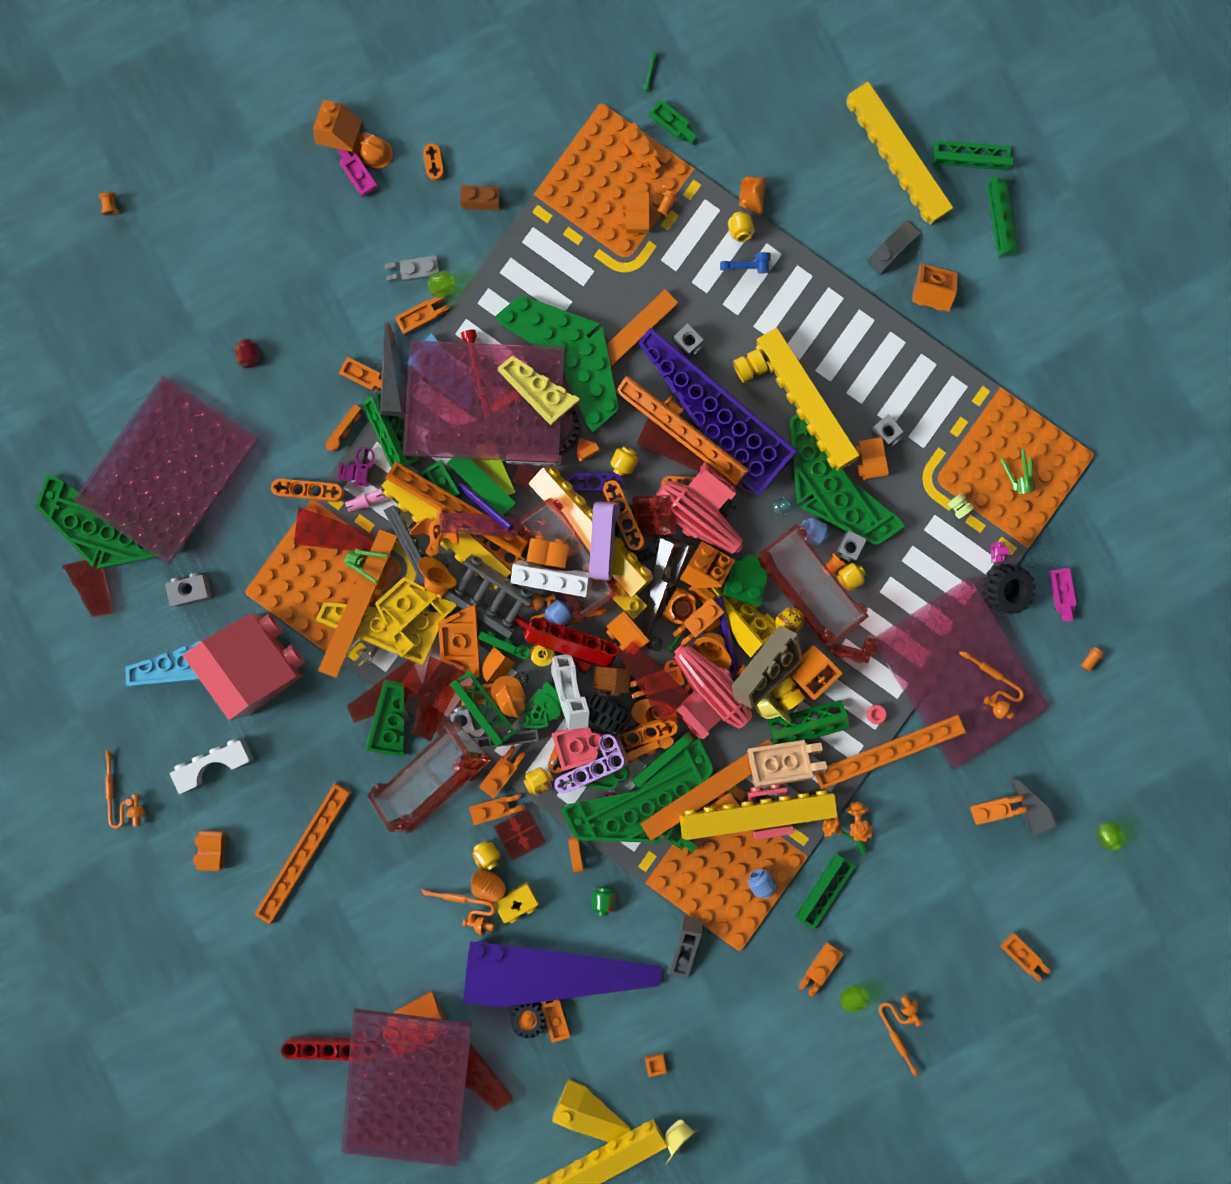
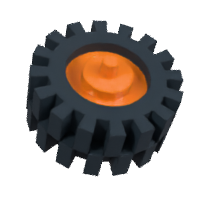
[510,1003,546,1039]

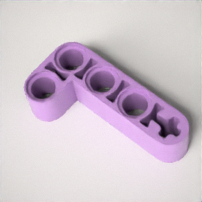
[589,501,620,581]
[554,734,628,793]

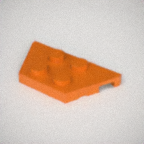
[438,604,481,677]

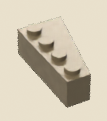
[731,626,803,709]

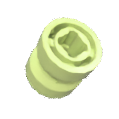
[947,492,974,519]

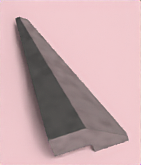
[380,322,418,420]
[642,537,697,636]

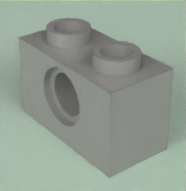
[165,572,213,607]

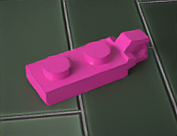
[337,149,378,198]
[990,542,1010,563]
[1049,568,1076,622]

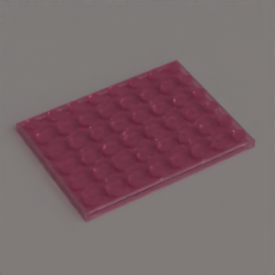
[403,340,565,463]
[73,375,259,565]
[871,578,1050,770]
[341,1009,472,1167]

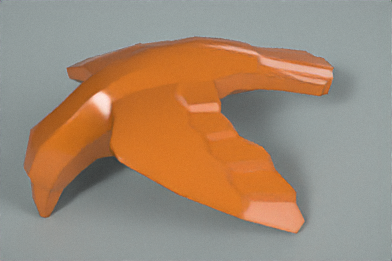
[410,507,459,557]

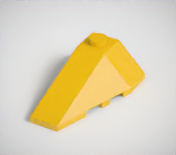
[710,581,776,658]
[552,1079,631,1142]

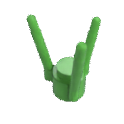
[1001,449,1034,494]
[344,548,388,584]

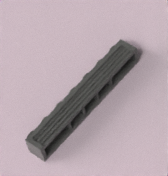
[383,505,424,585]
[453,729,540,753]

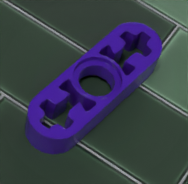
[567,473,623,491]

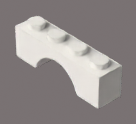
[511,560,593,597]
[551,654,589,730]
[170,738,254,794]

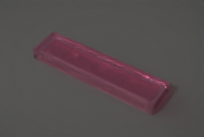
[439,512,517,537]

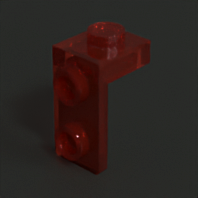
[831,633,878,664]

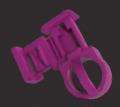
[337,447,375,487]

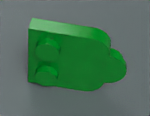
[723,555,767,607]
[580,749,630,791]

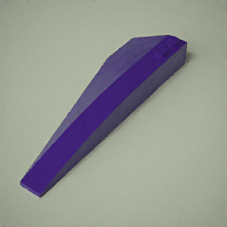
[638,328,799,496]
[463,941,662,1007]

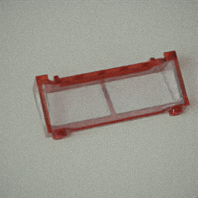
[512,497,619,621]
[755,524,869,647]
[367,721,491,833]

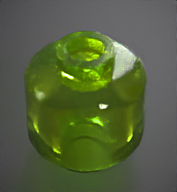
[427,270,456,298]
[1095,821,1125,851]
[839,984,870,1014]

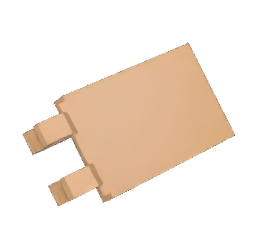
[747,740,827,788]

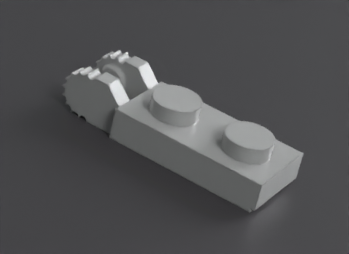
[384,255,440,282]

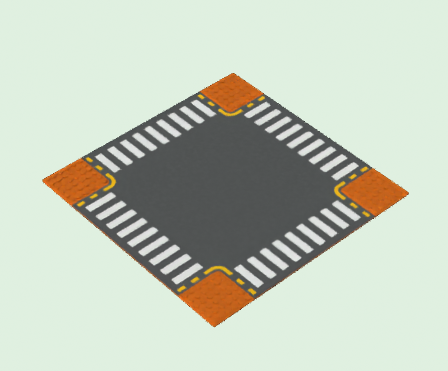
[245,103,1094,951]

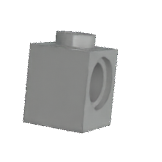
[673,323,703,356]
[871,414,904,446]
[836,531,867,562]
[449,706,476,737]

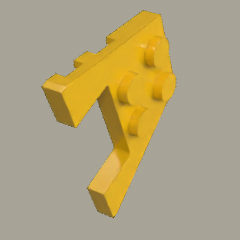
[375,577,457,658]

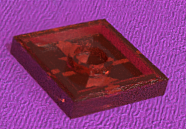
[632,495,677,535]
[493,808,546,861]

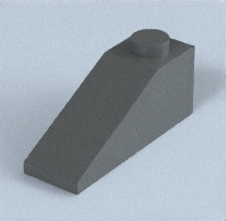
[867,220,920,274]
[1009,777,1057,835]
[669,915,703,979]

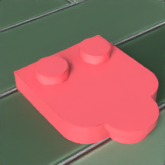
[551,727,602,771]

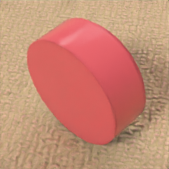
[866,705,887,724]

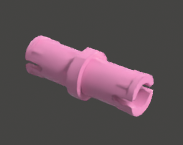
[345,488,386,513]

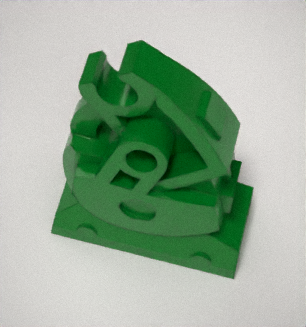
[519,680,563,729]

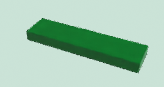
[447,449,516,517]

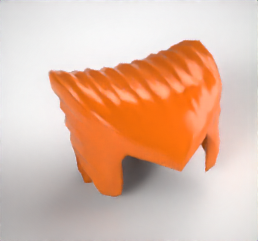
[739,176,767,215]
[661,587,697,624]
[471,869,506,903]

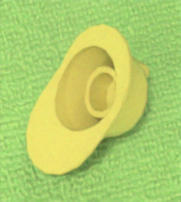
[755,692,791,723]
[665,1120,699,1164]

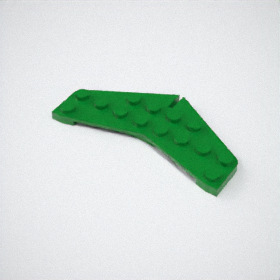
[494,296,619,433]
[789,414,905,545]
[36,474,194,569]
[560,738,713,843]

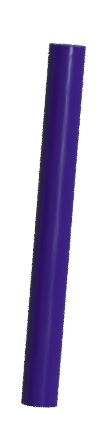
[458,482,514,531]
[715,596,739,671]

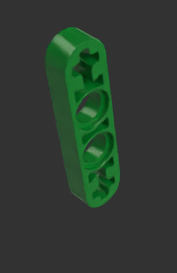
[631,731,694,788]

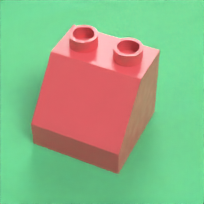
[182,613,305,720]

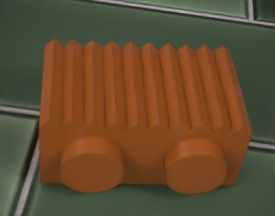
[460,184,501,211]
[592,666,631,696]

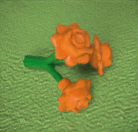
[822,802,873,854]

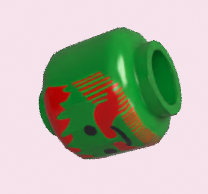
[591,886,617,916]

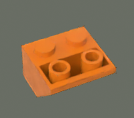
[680,541,735,589]
[789,645,843,700]

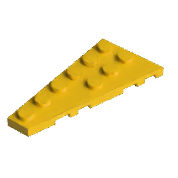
[316,602,444,666]

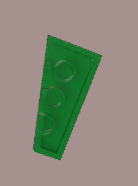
[366,680,404,758]

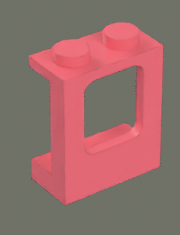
[747,784,794,840]

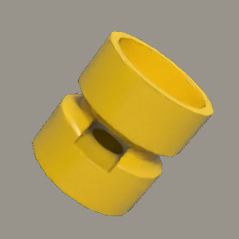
[732,349,768,383]
[771,675,805,712]

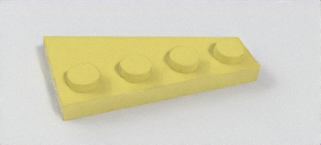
[498,356,580,425]

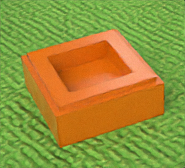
[645,1053,668,1077]

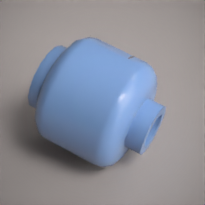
[799,518,829,546]
[544,600,573,626]
[748,869,777,898]

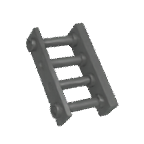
[444,554,536,639]

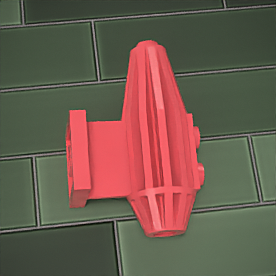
[656,462,743,554]
[674,644,753,739]

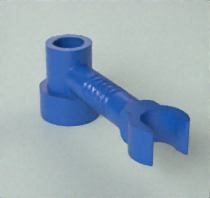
[720,252,771,274]

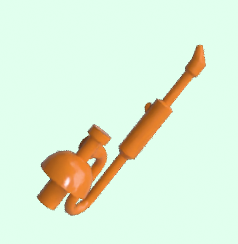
[524,593,607,626]
[959,651,1024,719]
[105,749,146,829]
[421,889,496,936]
[879,995,923,1077]

